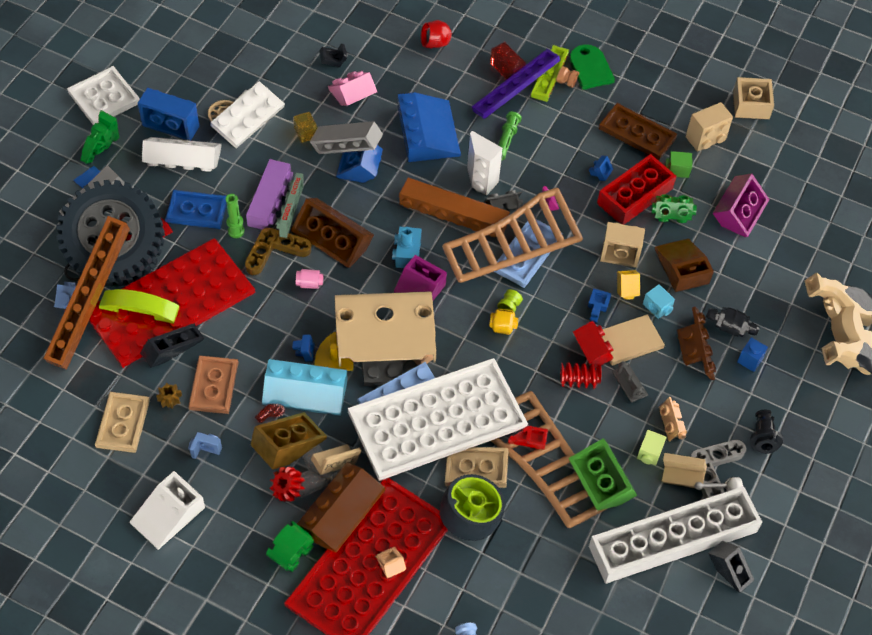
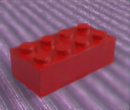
[597,154,676,225]

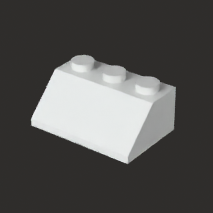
[467,131,502,196]

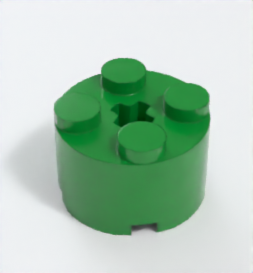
[266,521,314,572]

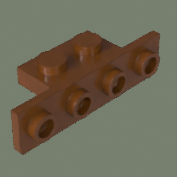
[677,307,716,381]

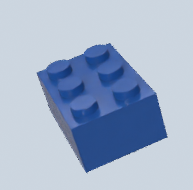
[138,88,200,141]

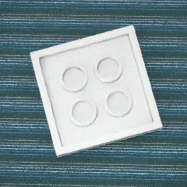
[67,66,140,125]

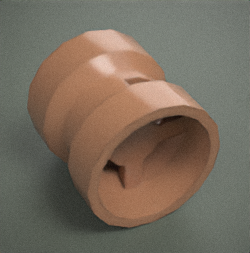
[556,66,579,88]

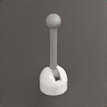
[695,477,743,491]

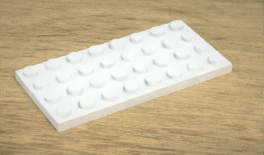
[348,358,528,481]

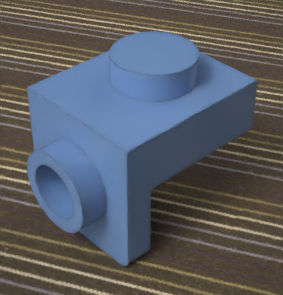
[54,282,76,309]
[188,432,222,459]

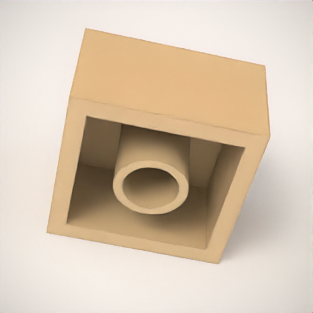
[733,77,774,119]
[686,102,733,151]
[600,222,645,268]

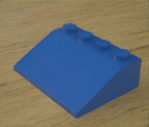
[398,93,461,162]

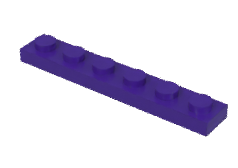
[472,49,560,119]

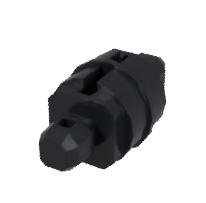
[706,307,760,337]

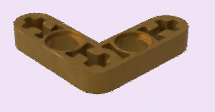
[245,228,312,275]

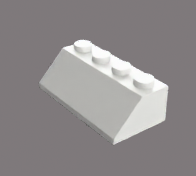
[142,137,222,171]

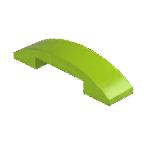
[99,289,179,323]

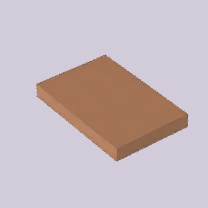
[189,356,239,414]

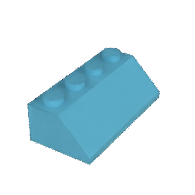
[262,359,347,416]

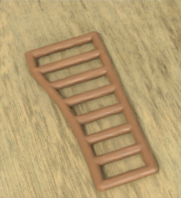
[442,188,583,283]
[491,391,608,528]

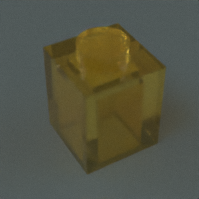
[293,111,317,143]

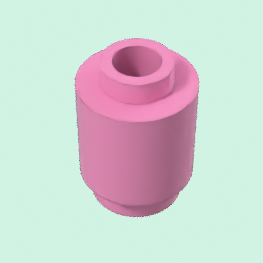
[296,269,324,289]

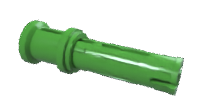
[498,111,522,161]
[225,194,245,238]

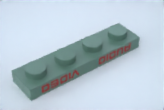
[277,173,304,238]

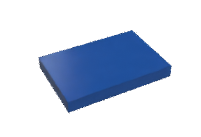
[165,190,227,229]

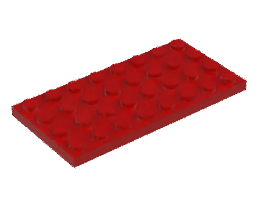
[89,238,255,368]
[285,477,448,635]

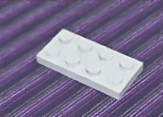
[210,81,285,148]

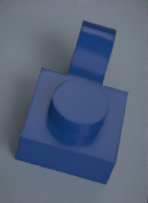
[588,288,611,323]

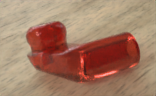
[255,404,285,423]

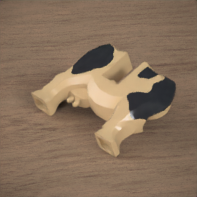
[805,273,872,375]

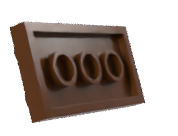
[599,103,677,161]

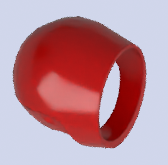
[421,20,452,49]

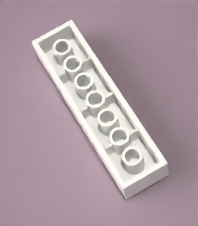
[589,486,762,584]

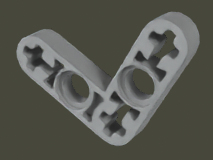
[691,440,746,499]

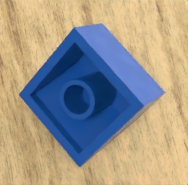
[336,145,383,183]

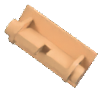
[659,397,687,442]

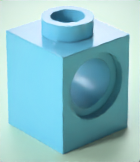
[643,284,675,319]

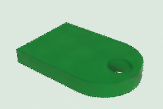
[570,45,615,90]

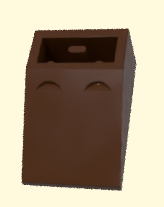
[654,238,714,292]

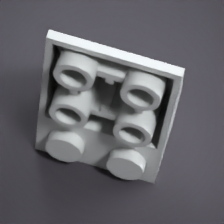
[130,471,205,550]

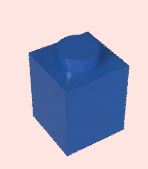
[737,337,768,372]

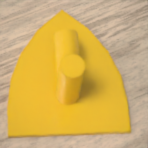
[314,332,354,371]

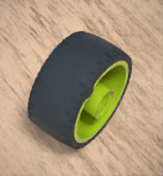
[439,474,505,541]

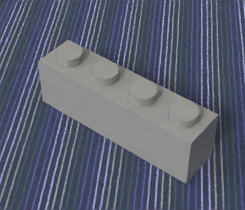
[310,121,383,154]

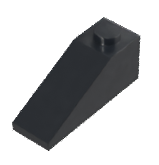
[140,324,204,368]

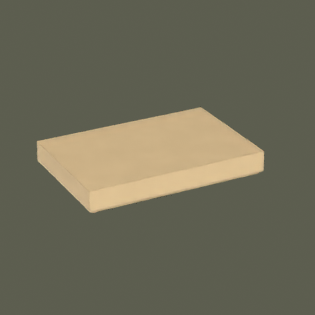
[603,314,665,366]
[95,392,150,453]
[445,447,509,488]

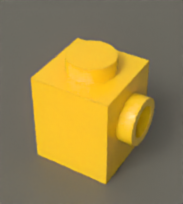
[617,270,640,300]

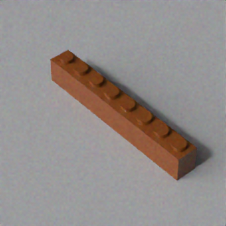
[43,216,130,370]

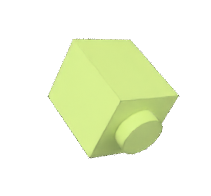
[637,430,667,466]

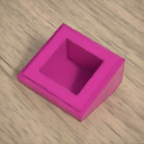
[542,186,559,211]

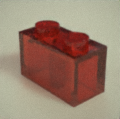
[490,42,526,80]

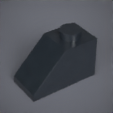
[708,541,754,592]

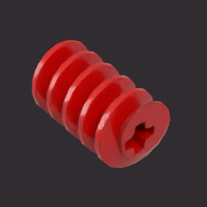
[560,362,602,389]

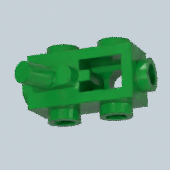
[651,194,697,223]

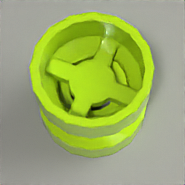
[497,289,523,313]

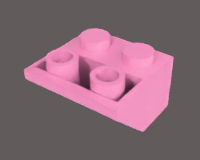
[328,71,377,106]

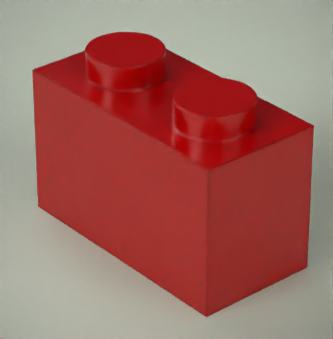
[573,321,614,369]

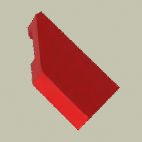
[508,426,548,450]

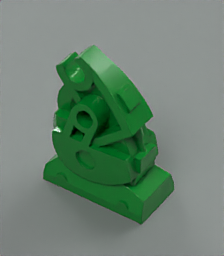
[80,110,120,164]

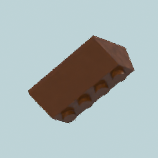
[291,198,374,268]
[297,463,386,553]

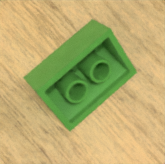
[569,438,638,511]

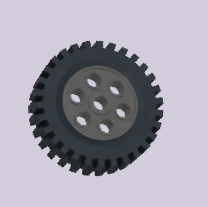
[56,180,165,286]

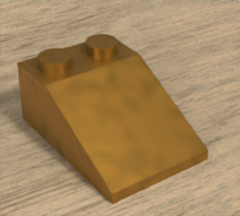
[250,412,327,470]

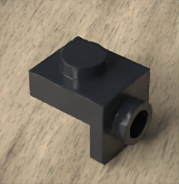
[319,44,348,67]

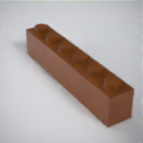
[399,178,510,237]

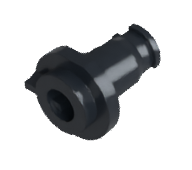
[750,409,783,454]

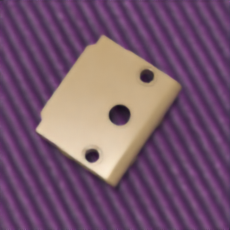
[335,292,436,367]

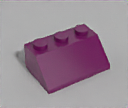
[713,173,770,237]

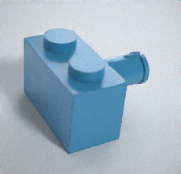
[392,227,422,268]

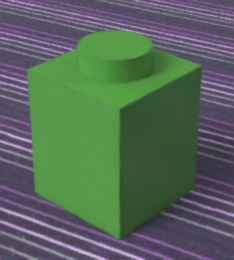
[665,151,692,178]

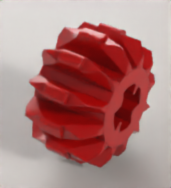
[269,467,305,502]

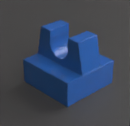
[589,156,613,181]
[292,335,315,362]

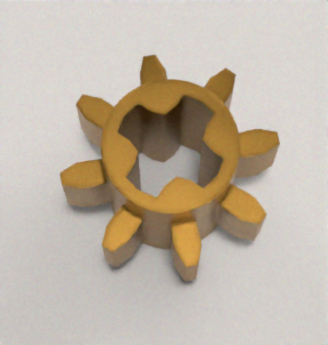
[156,383,182,409]

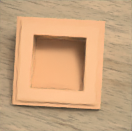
[376,547,406,578]

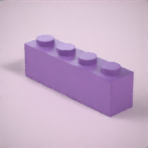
[246,159,293,230]

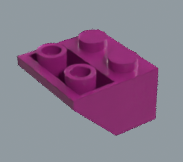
[394,255,447,301]

